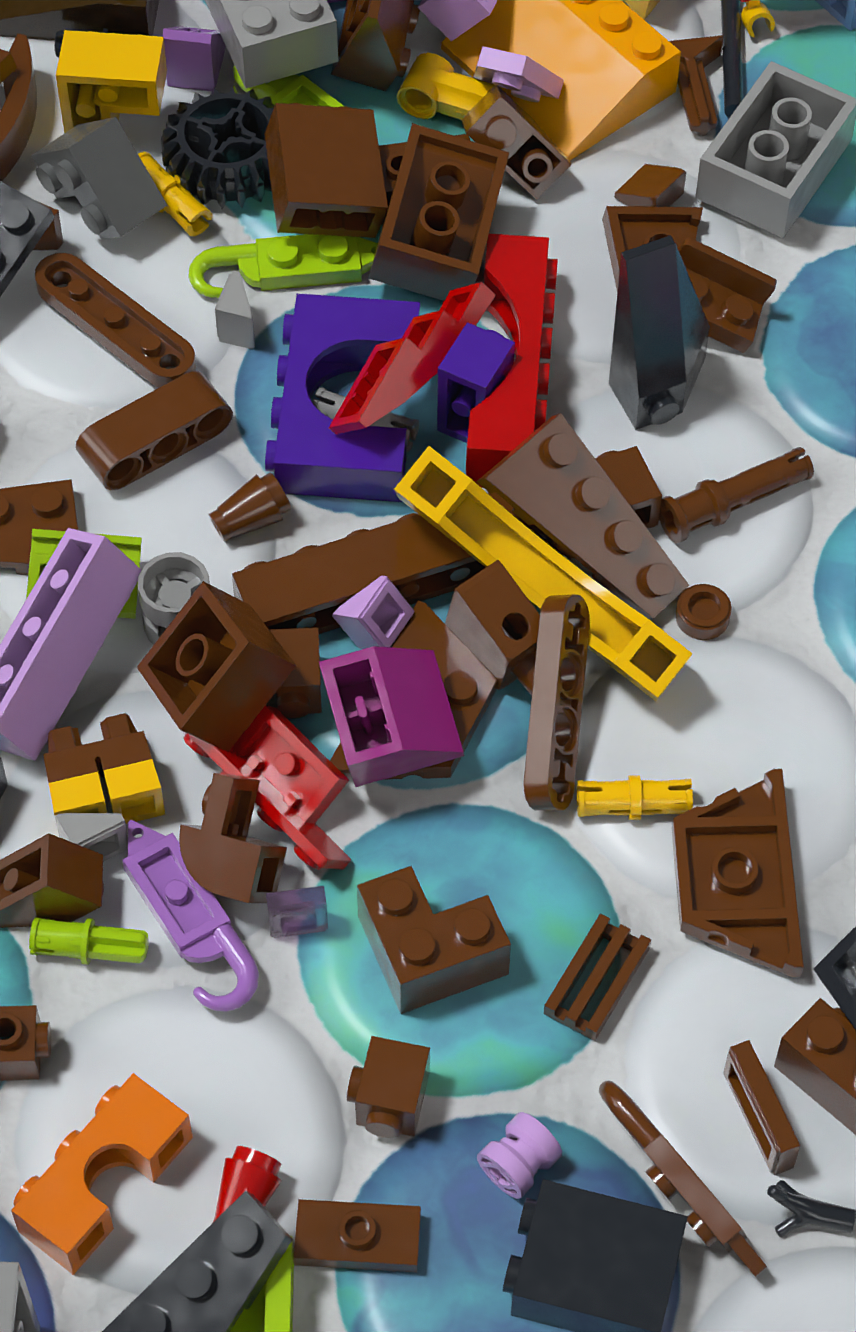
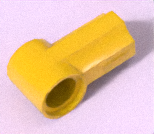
[396,52,502,120]

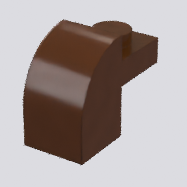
[179,773,287,904]

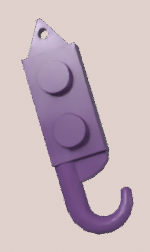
[122,820,259,1012]

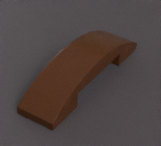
[0,33,37,182]

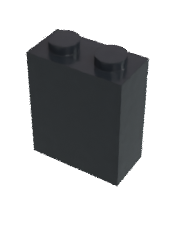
[502,1179,688,1332]

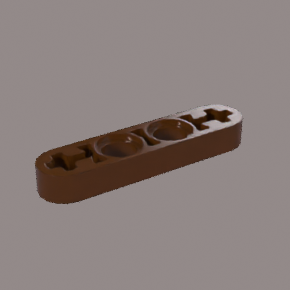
[524,594,590,811]

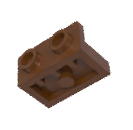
[678,238,777,353]

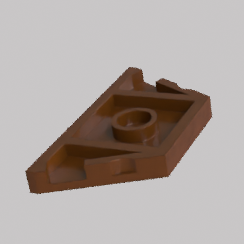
[330,600,497,780]
[671,769,804,977]

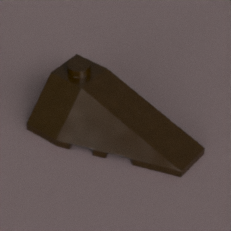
[0,0,159,40]

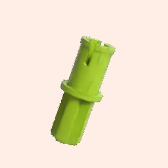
[29,917,149,965]

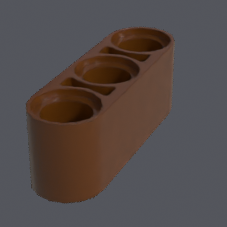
[75,371,233,490]

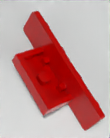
[183,706,351,870]

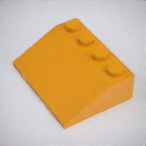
[441,0,681,161]

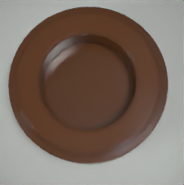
[676,584,732,640]

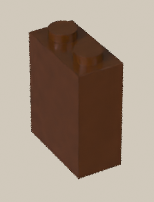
[265,103,388,238]

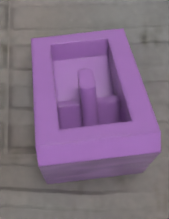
[162,26,226,92]

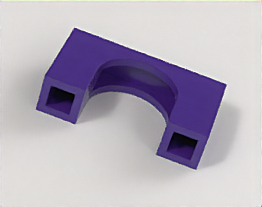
[265,293,420,502]

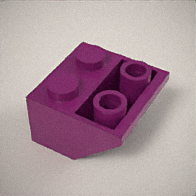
[319,646,464,787]

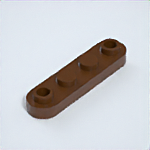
[35,253,196,388]

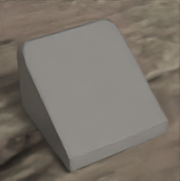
[215,271,255,349]
[55,813,128,862]

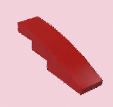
[329,282,495,434]

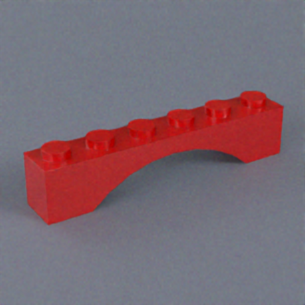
[466,233,558,488]

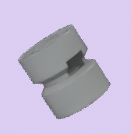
[138,552,210,645]

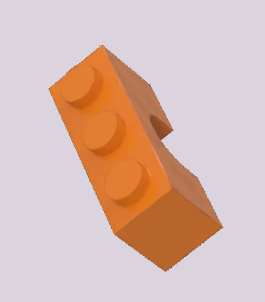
[11,1073,193,1275]

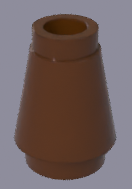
[208,472,292,542]

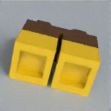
[43,713,165,824]

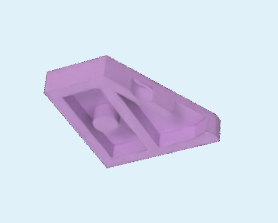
[473,46,564,102]

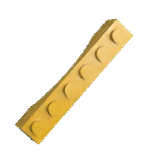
[394,446,692,702]

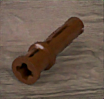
[659,447,814,543]

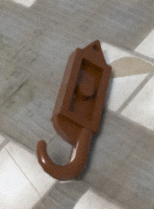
[599,1081,767,1277]

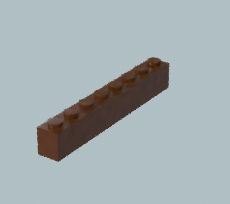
[232,446,662,634]

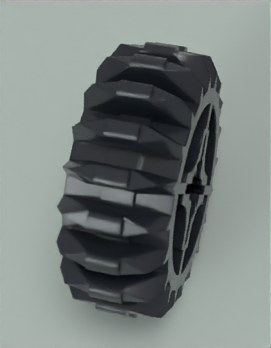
[161,85,274,209]

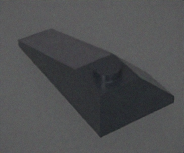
[609,235,710,430]

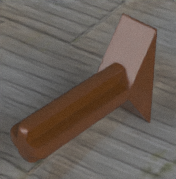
[669,35,724,136]

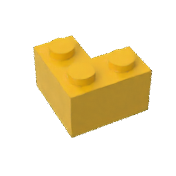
[56,30,167,133]

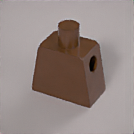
[445,560,540,696]

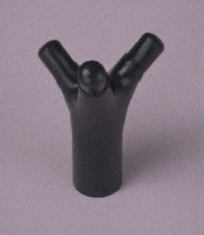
[767,1180,856,1237]

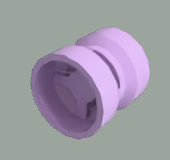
[477,1112,562,1199]

